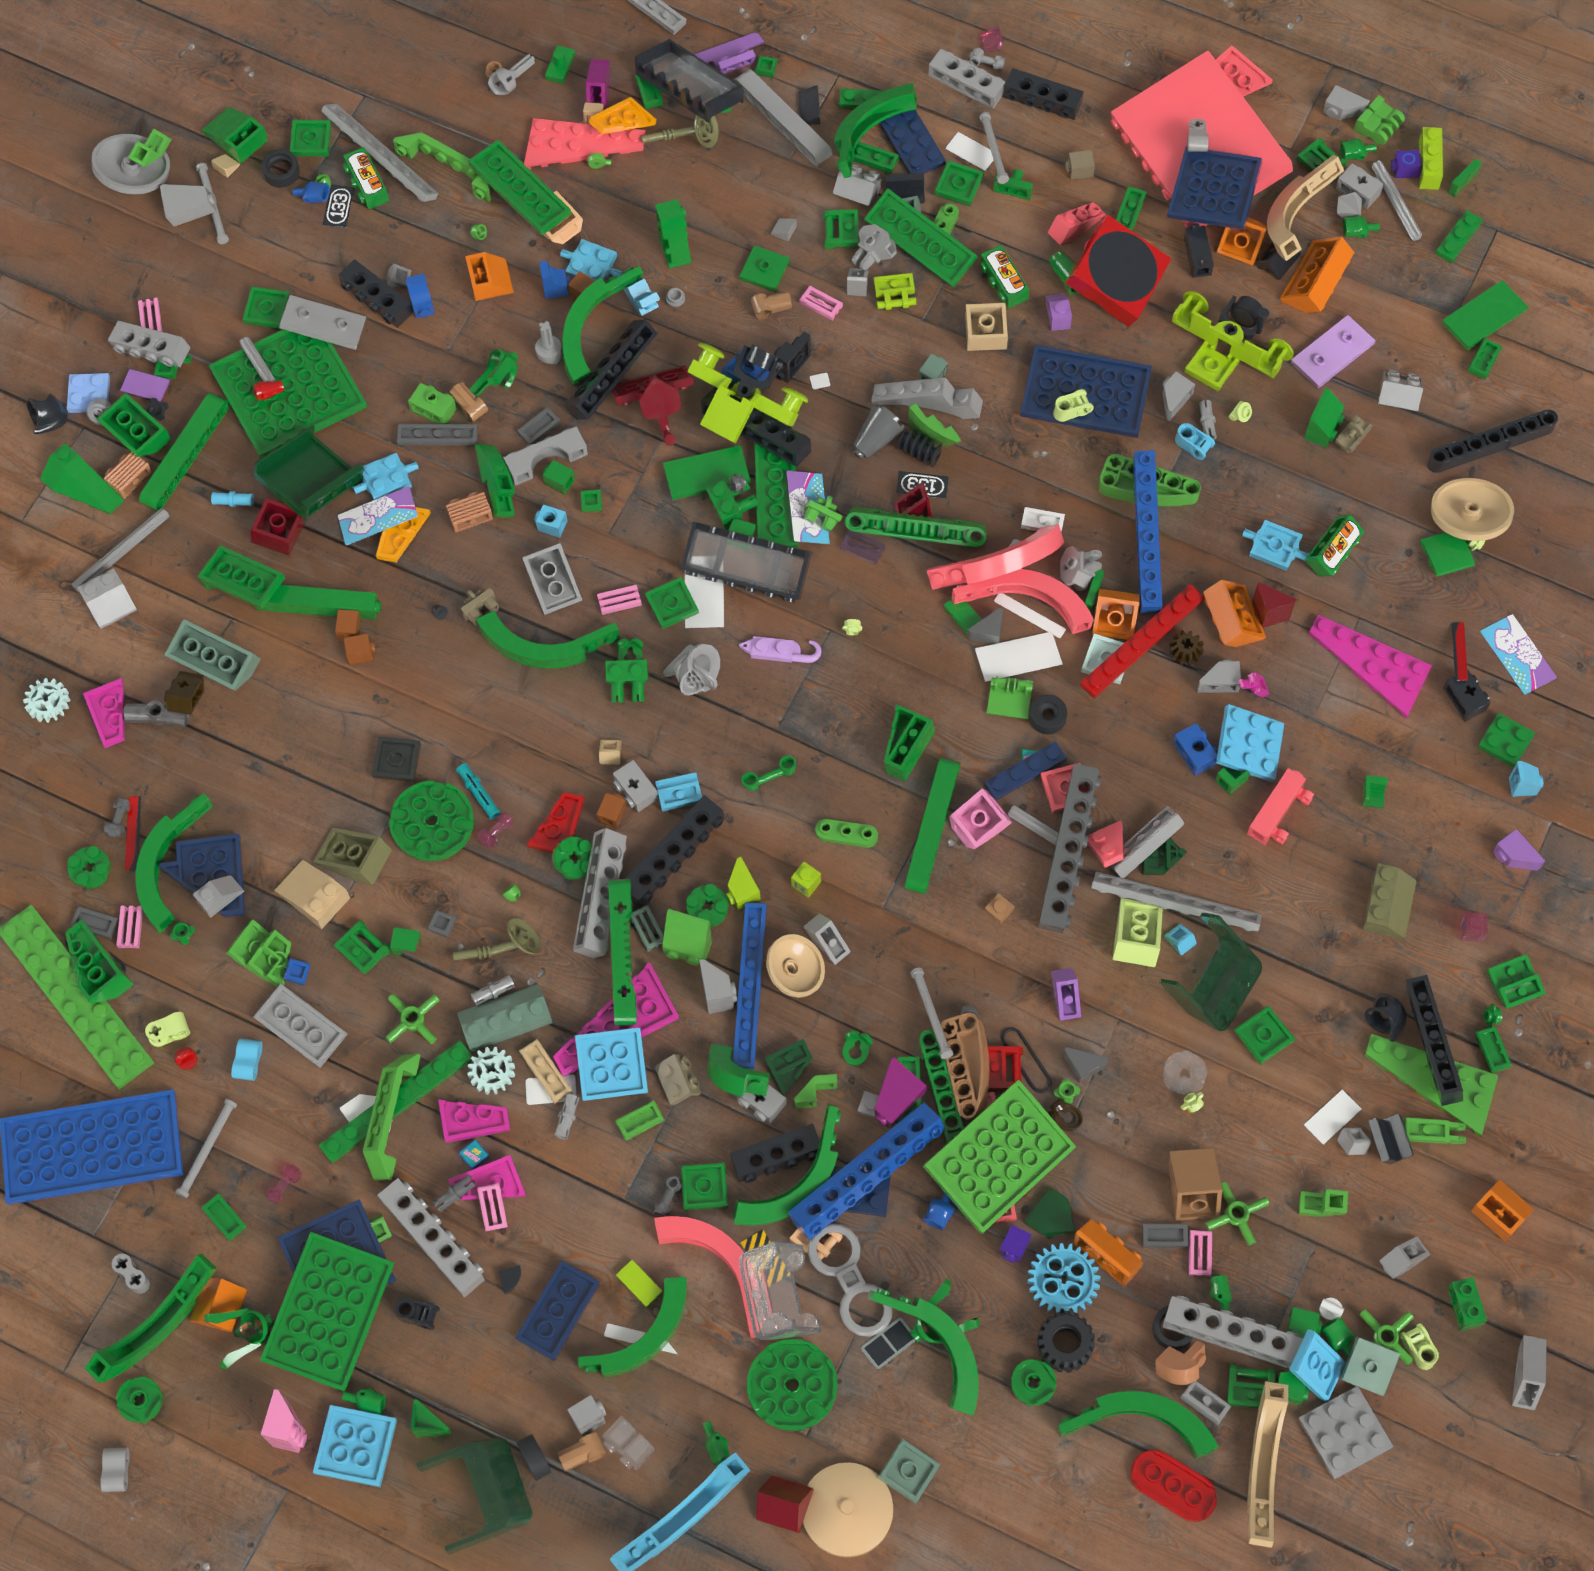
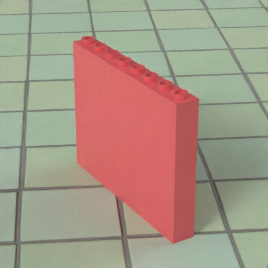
[1110,51,1293,228]

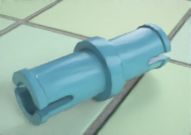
[211,491,254,507]

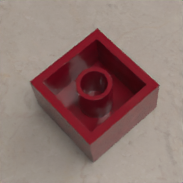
[251,498,304,555]

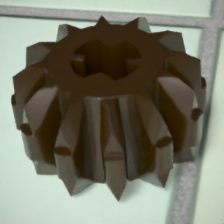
[1169,630,1204,666]

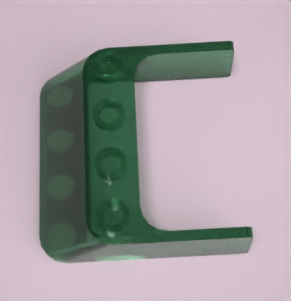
[1159,913,1262,1031]
[417,1437,533,1555]

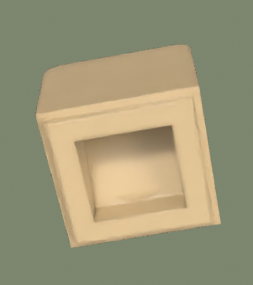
[583,103,604,124]
[211,154,240,178]
[599,740,622,765]

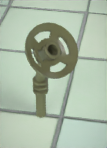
[641,115,719,148]
[453,918,541,960]

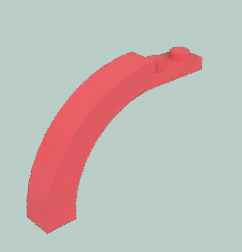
[927,524,1064,590]
[951,569,1093,634]
[654,1216,763,1338]

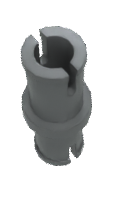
[433,1174,477,1212]

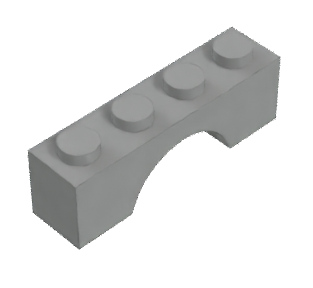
[503,426,588,486]

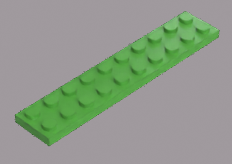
[0,905,154,1090]

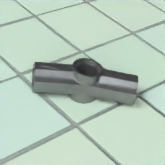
[124,700,189,727]

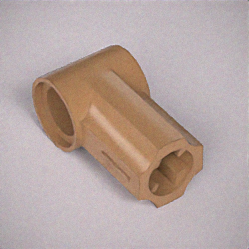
[751,291,792,320]
[450,382,488,423]
[557,1432,606,1471]

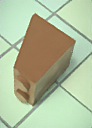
[1169,1148,1222,1221]

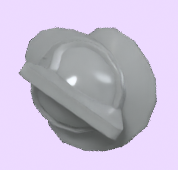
[663,643,720,695]

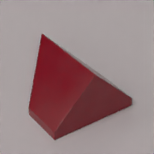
[893,482,932,518]

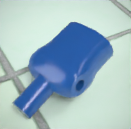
[293,181,330,204]
[923,1193,955,1230]

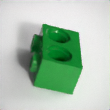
[1447,1277,1487,1331]

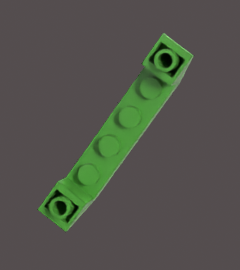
[393,132,491,202]
[363,1054,421,1181]

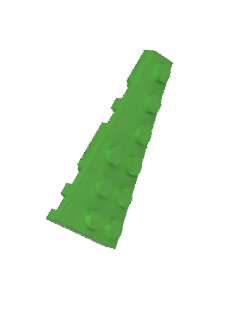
[1364,1034,1498,1137]

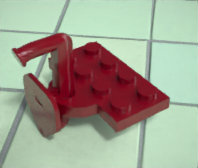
[611,365,694,446]

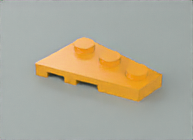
[589,97,657,134]
[376,507,431,563]

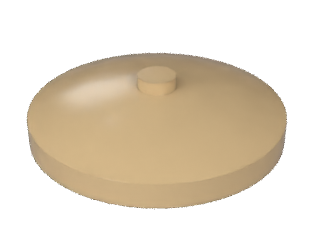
[1431,478,1514,541]
[803,1463,893,1557]

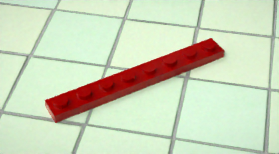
[1080,584,1205,699]

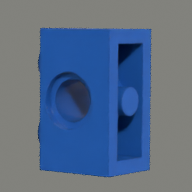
[1173,723,1218,776]

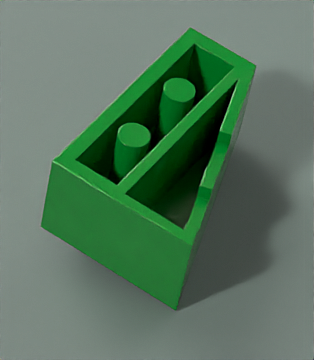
[655,199,691,269]
[884,704,935,781]

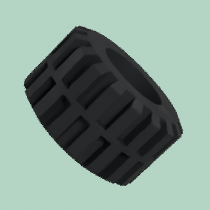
[1037,1311,1095,1373]

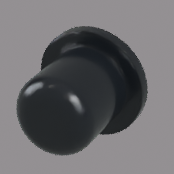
[432,605,448,620]

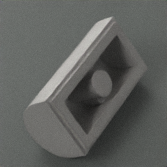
[1180,1381,1231,1426]

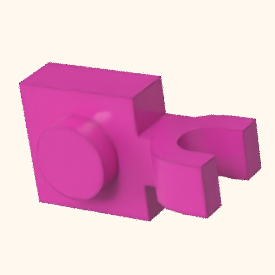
[1238,672,1270,698]

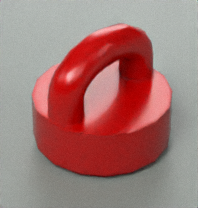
[174,1047,197,1070]

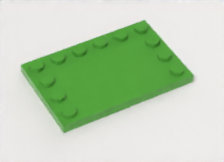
[923,1080,1076,1234]

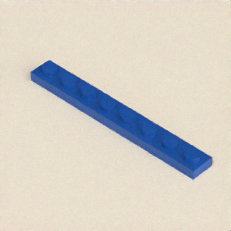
[733,903,767,1070]

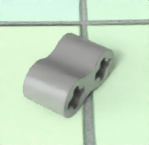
[112,1253,150,1294]
[101,1448,130,1492]

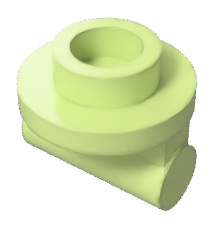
[1229,401,1252,422]

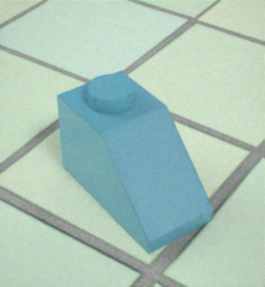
[1509,761,1543,797]

